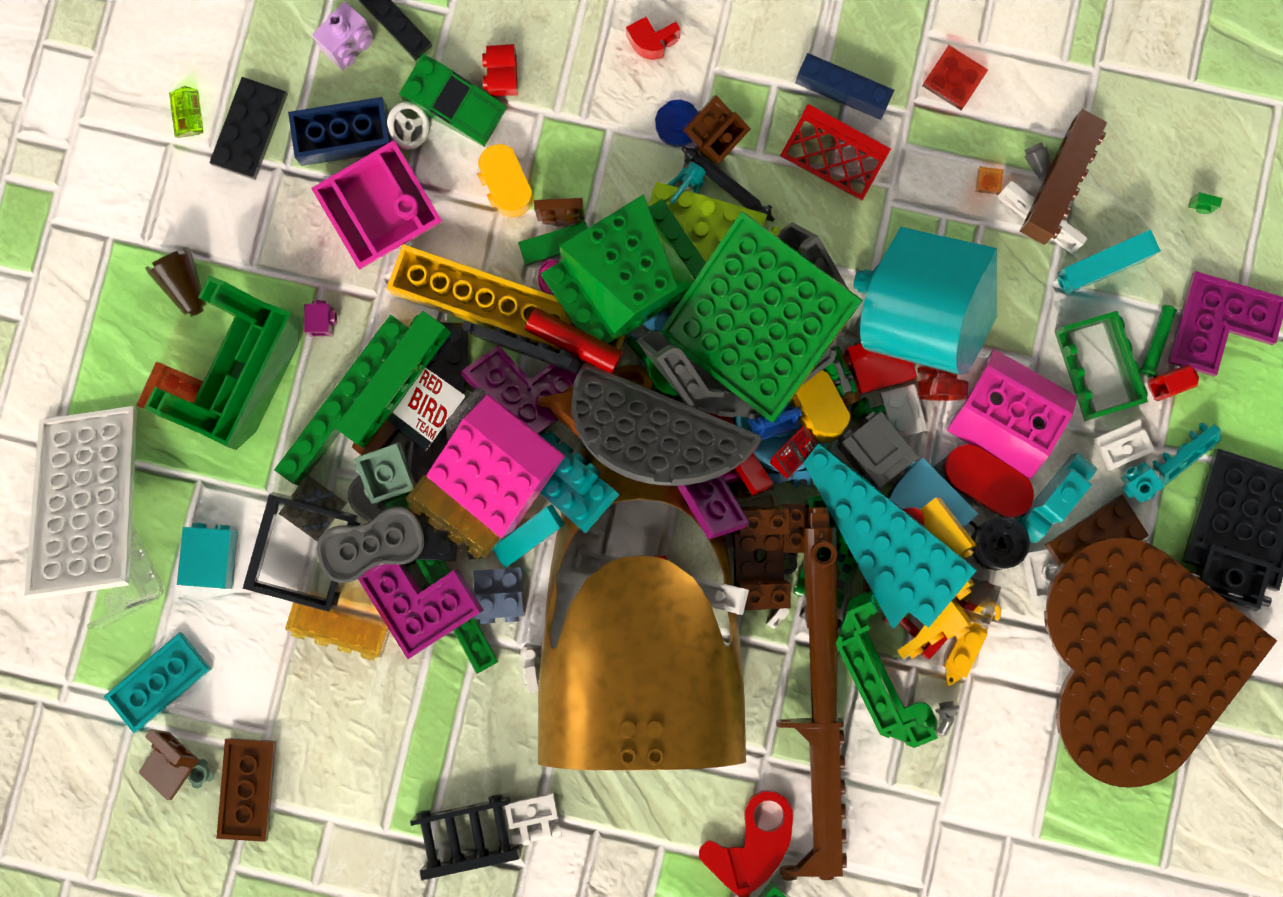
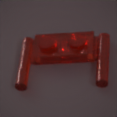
[136,361,203,409]

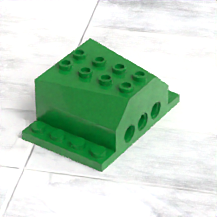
[541,194,706,344]

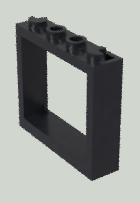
[242,492,361,612]

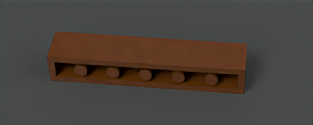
[1019,109,1107,245]

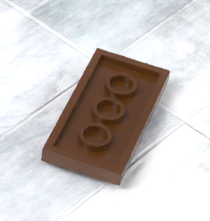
[1044,494,1149,567]
[216,738,276,842]

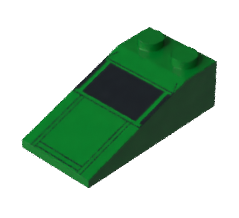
[399,54,508,147]

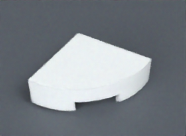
[766,608,789,629]

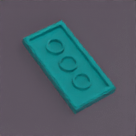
[104,632,212,734]

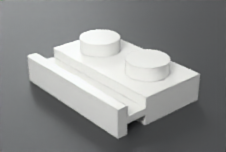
[880,384,927,437]
[1094,419,1155,471]

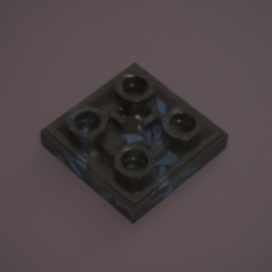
[278,475,347,542]

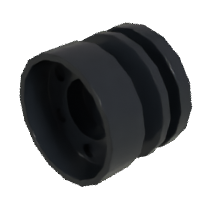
[971,517,1030,571]

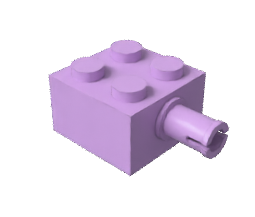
[312,1,374,71]

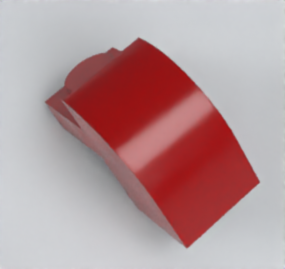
[626,16,681,60]

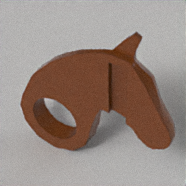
[537,365,653,438]

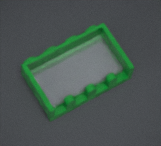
[1054,311,1148,422]

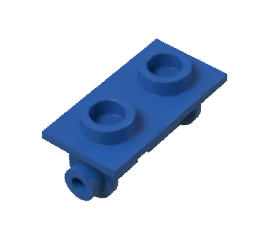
[748,405,802,440]

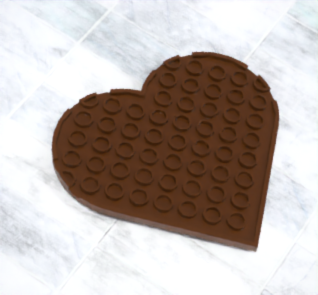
[1044,537,1277,788]

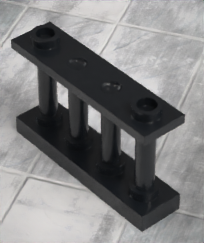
[410,794,521,881]

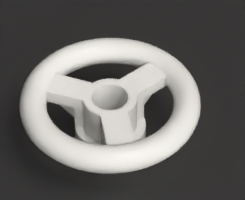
[387,101,429,150]

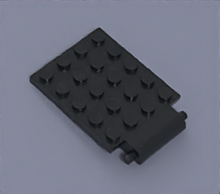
[1182,448,1283,611]

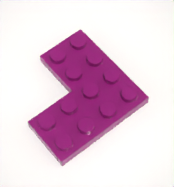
[1167,271,1283,377]
[461,345,577,435]
[677,468,749,539]
[358,564,484,659]

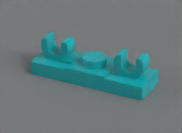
[1153,422,1221,486]

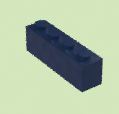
[795,53,895,120]

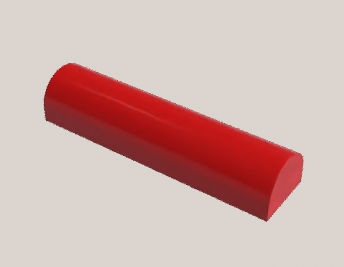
[525,308,623,374]

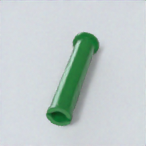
[1140,305,1177,378]

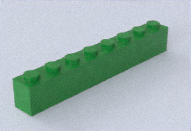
[274,314,409,486]

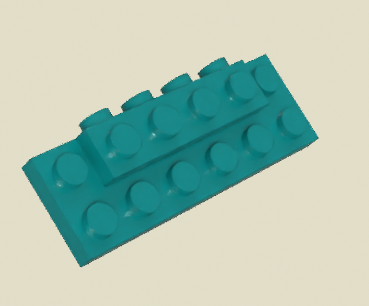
[540,431,619,533]

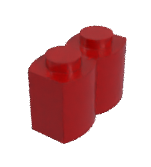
[482,44,518,97]
[1148,365,1199,401]

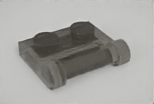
[955,578,1002,629]

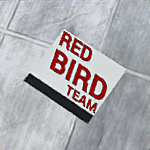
[387,368,465,450]

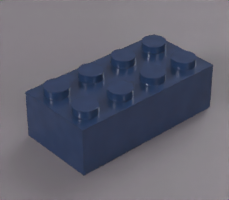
[288,97,392,166]

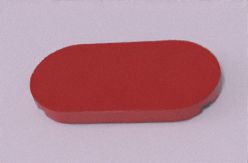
[944,444,1034,518]

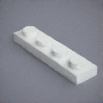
[997,181,1087,255]

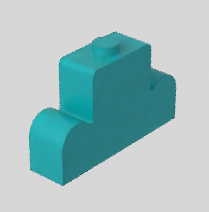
[1018,452,1097,543]

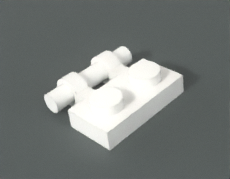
[520,646,540,693]
[505,793,562,846]

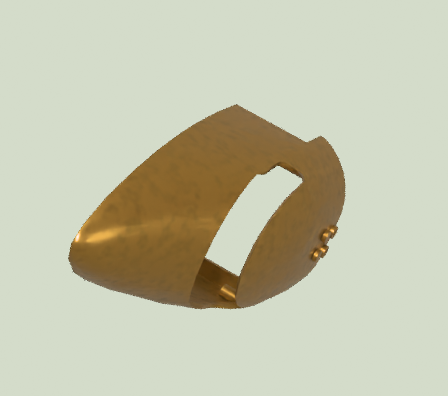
[538,368,746,770]

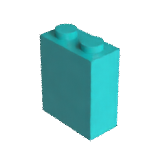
[177,523,238,589]

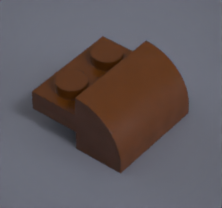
[682,95,751,163]

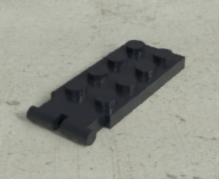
[462,321,582,374]

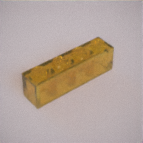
[406,475,502,560]
[285,602,390,661]

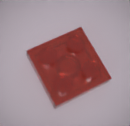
[922,45,988,111]

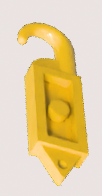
[943,598,1001,686]

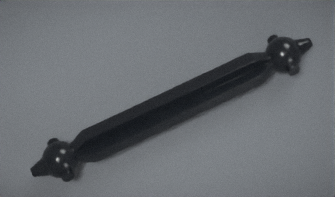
[681,146,775,222]

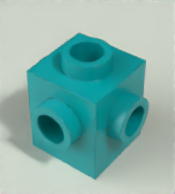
[1120,461,1165,503]

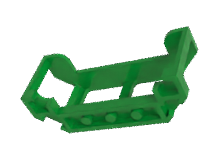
[836,589,938,748]

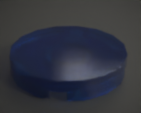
[655,99,699,147]

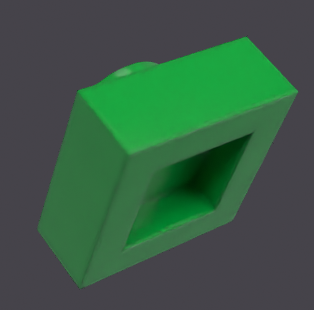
[1188,192,1223,214]

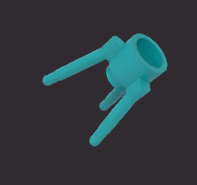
[667,163,706,204]

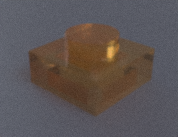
[975,166,1004,195]

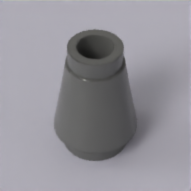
[1024,142,1050,179]

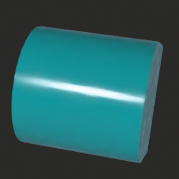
[860,227,997,375]

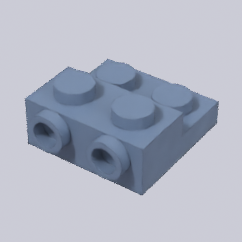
[473,567,525,624]

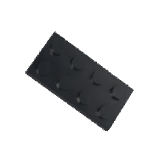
[209,77,288,180]

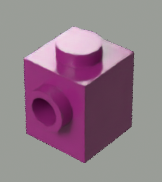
[304,300,337,337]

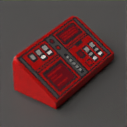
[769,426,818,479]

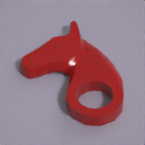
[699,790,793,897]

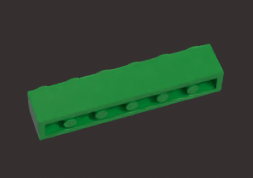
[335,311,451,449]

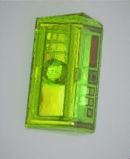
[169,86,204,138]

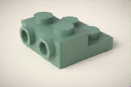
[354,442,418,504]

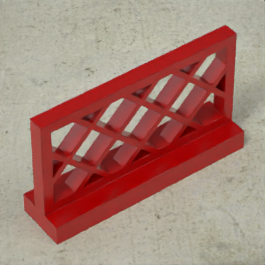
[780,104,891,201]

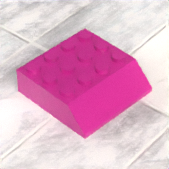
[311,140,443,270]
[426,394,565,538]

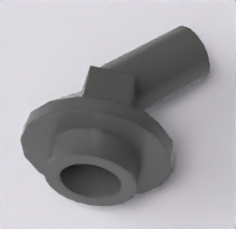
[935,701,960,736]

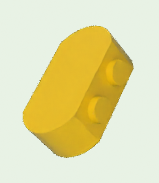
[477,144,534,217]
[790,370,850,443]

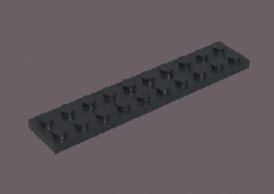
[409,322,468,562]

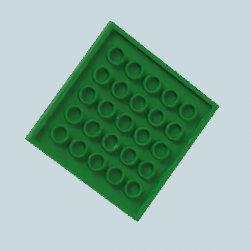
[660,211,863,423]

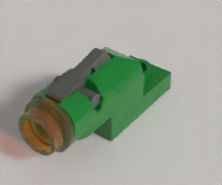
[822,345,860,407]

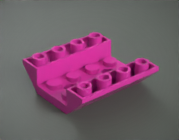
[946,349,1077,479]

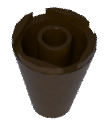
[145,248,206,317]

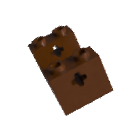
[733,505,791,610]

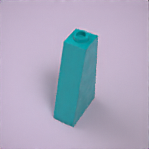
[1057,229,1161,294]

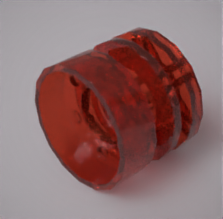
[917,366,969,401]

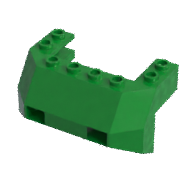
[144,276,300,450]

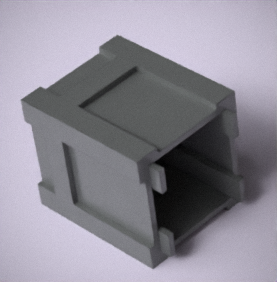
[837,411,918,489]

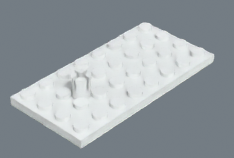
[24,406,137,600]

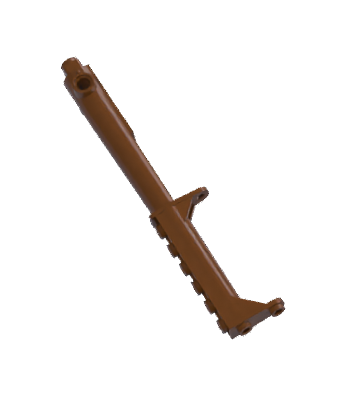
[776,507,847,881]

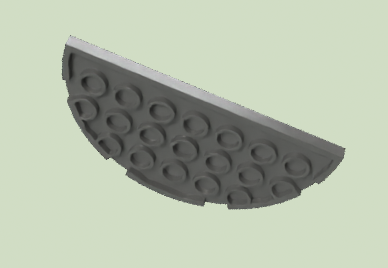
[571,362,761,486]

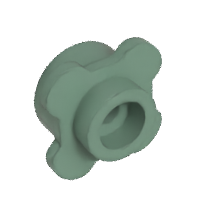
[187,759,214,789]

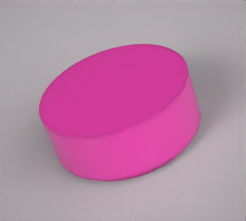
[393,194,419,220]

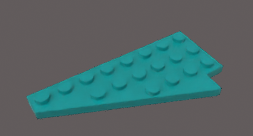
[803,443,977,629]

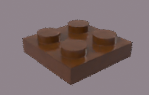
[534,198,585,225]

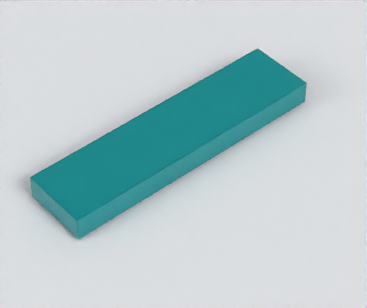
[492,504,565,569]

